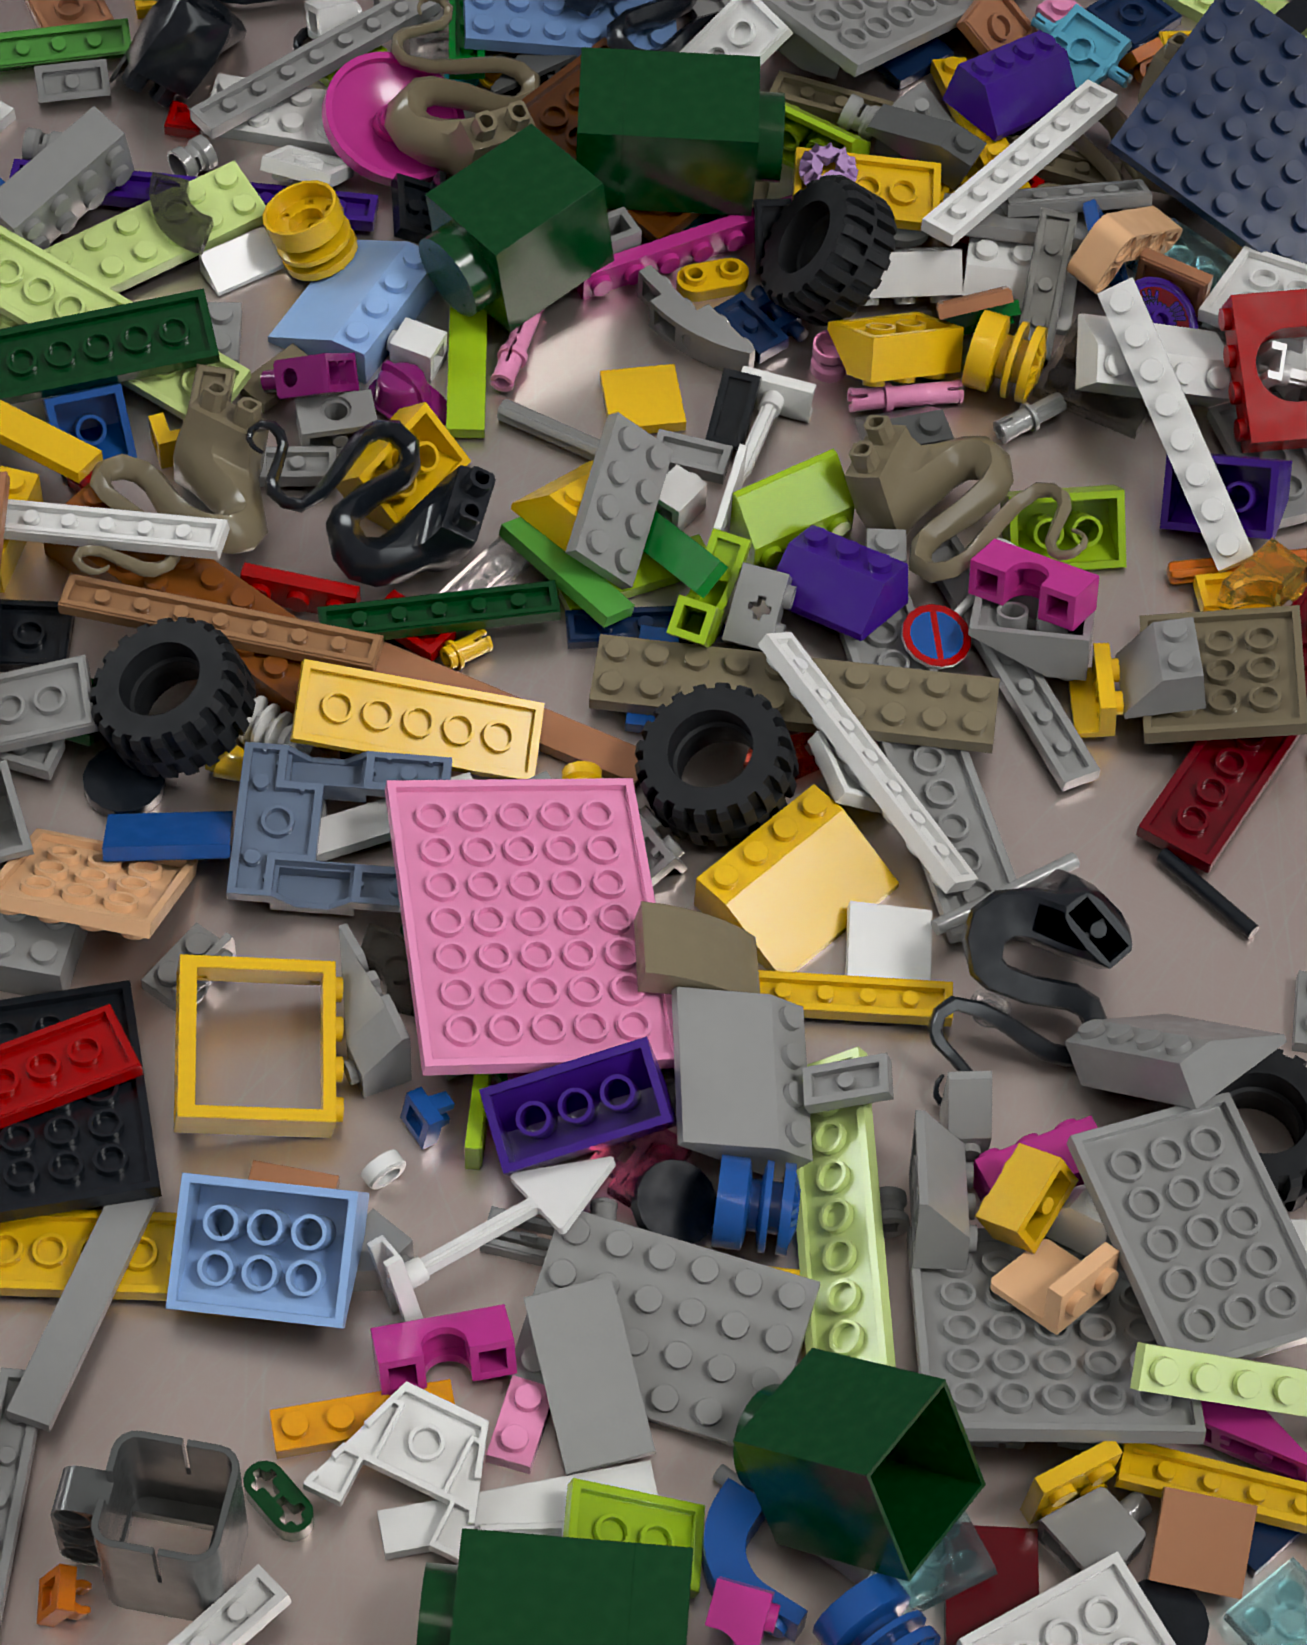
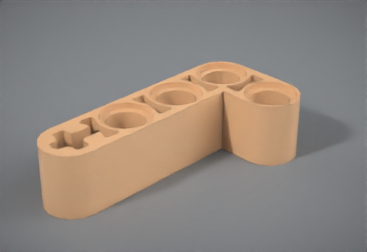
[1067,206,1183,294]

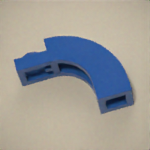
[702,1477,808,1643]

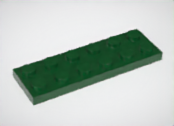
[0,288,220,405]

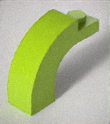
[666,528,752,648]

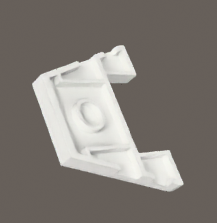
[303,1381,489,1564]

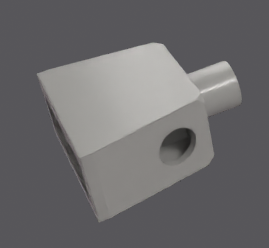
[1038,1487,1152,1577]

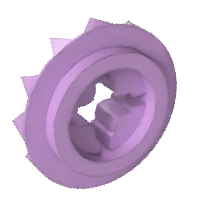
[799,142,858,185]

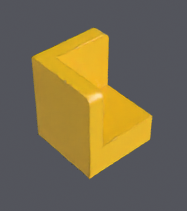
[148,412,181,469]

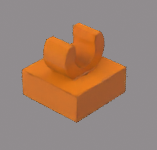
[1118,37,1163,84]
[37,1563,92,1627]

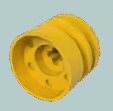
[263,180,358,281]
[962,310,1048,404]

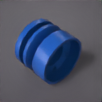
[711,1155,801,1256]
[812,1573,941,1645]

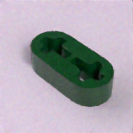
[243,1460,314,1542]

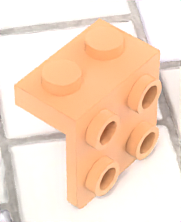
[990,1239,1120,1335]

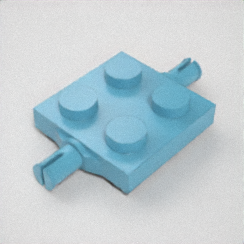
[1031,3,1133,89]

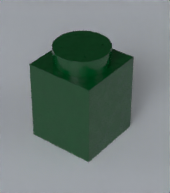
[419,123,614,332]
[733,1348,986,1582]

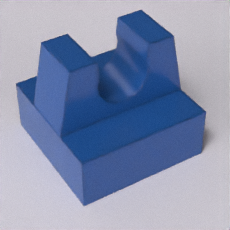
[400,1087,455,1150]

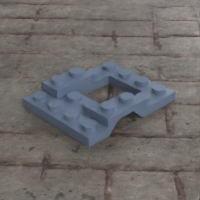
[226,742,452,916]

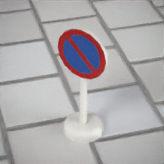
[901,537,1016,669]

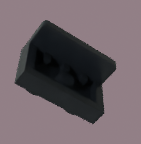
[391,170,447,244]

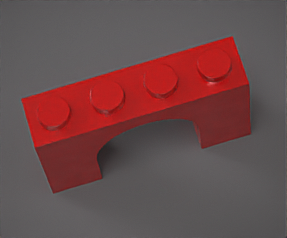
[1218,289,1307,453]

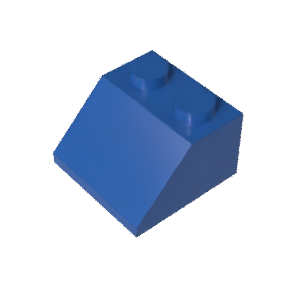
[42,383,137,476]

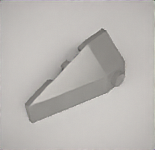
[339,923,412,1098]

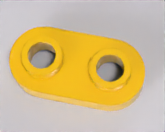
[676,258,749,302]

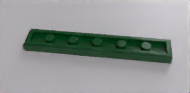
[317,580,561,640]

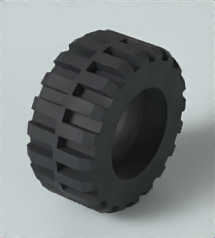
[760,175,897,326]
[90,617,256,778]
[635,682,799,847]
[1177,1049,1307,1212]

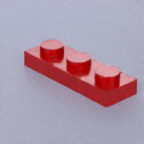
[240,562,361,614]

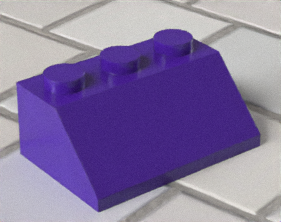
[1160,453,1292,540]
[776,525,908,641]

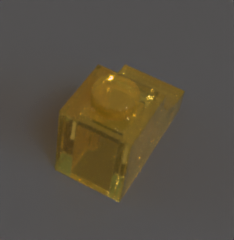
[1216,538,1307,610]

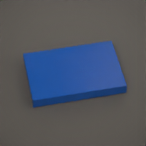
[102,811,234,862]

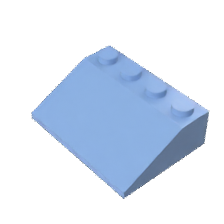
[268,240,437,384]
[166,1173,369,1329]

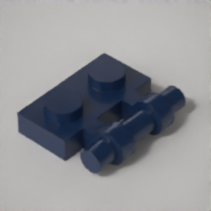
[713,285,809,364]

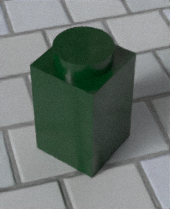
[576,47,785,216]
[416,1528,693,1645]

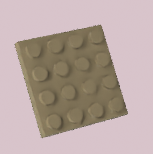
[1139,605,1307,744]

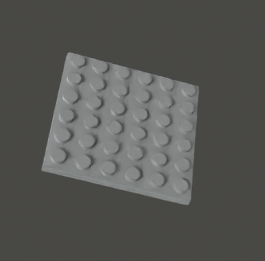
[906,1227,1206,1444]

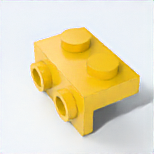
[1068,643,1124,738]

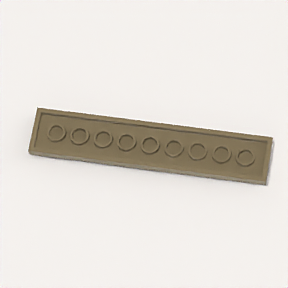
[589,634,1000,754]

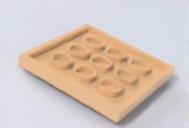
[0,828,198,940]

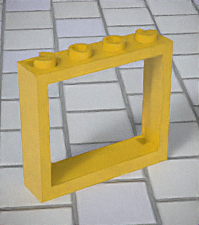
[173,954,344,1138]

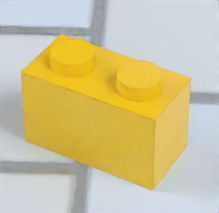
[975,1143,1079,1254]

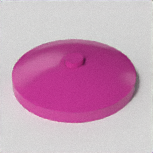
[322,52,465,186]

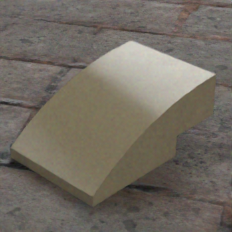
[634,901,760,995]

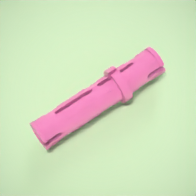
[490,309,545,392]
[847,379,964,413]

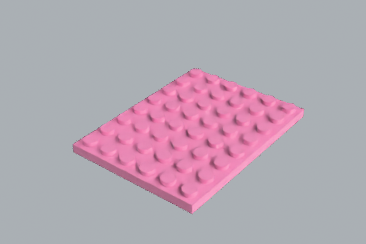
[385,778,674,1076]

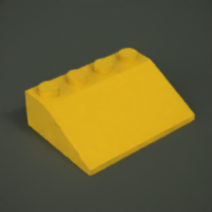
[694,784,899,972]

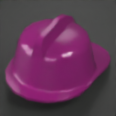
[368,360,447,426]

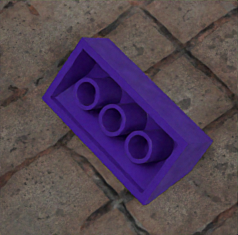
[942,30,1076,141]
[479,1036,677,1176]

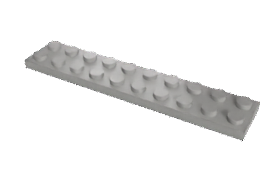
[837,592,1016,944]

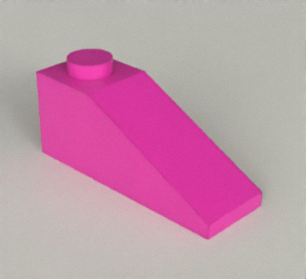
[1201,1400,1307,1482]

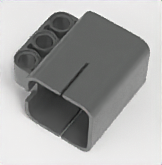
[50,1431,248,1621]

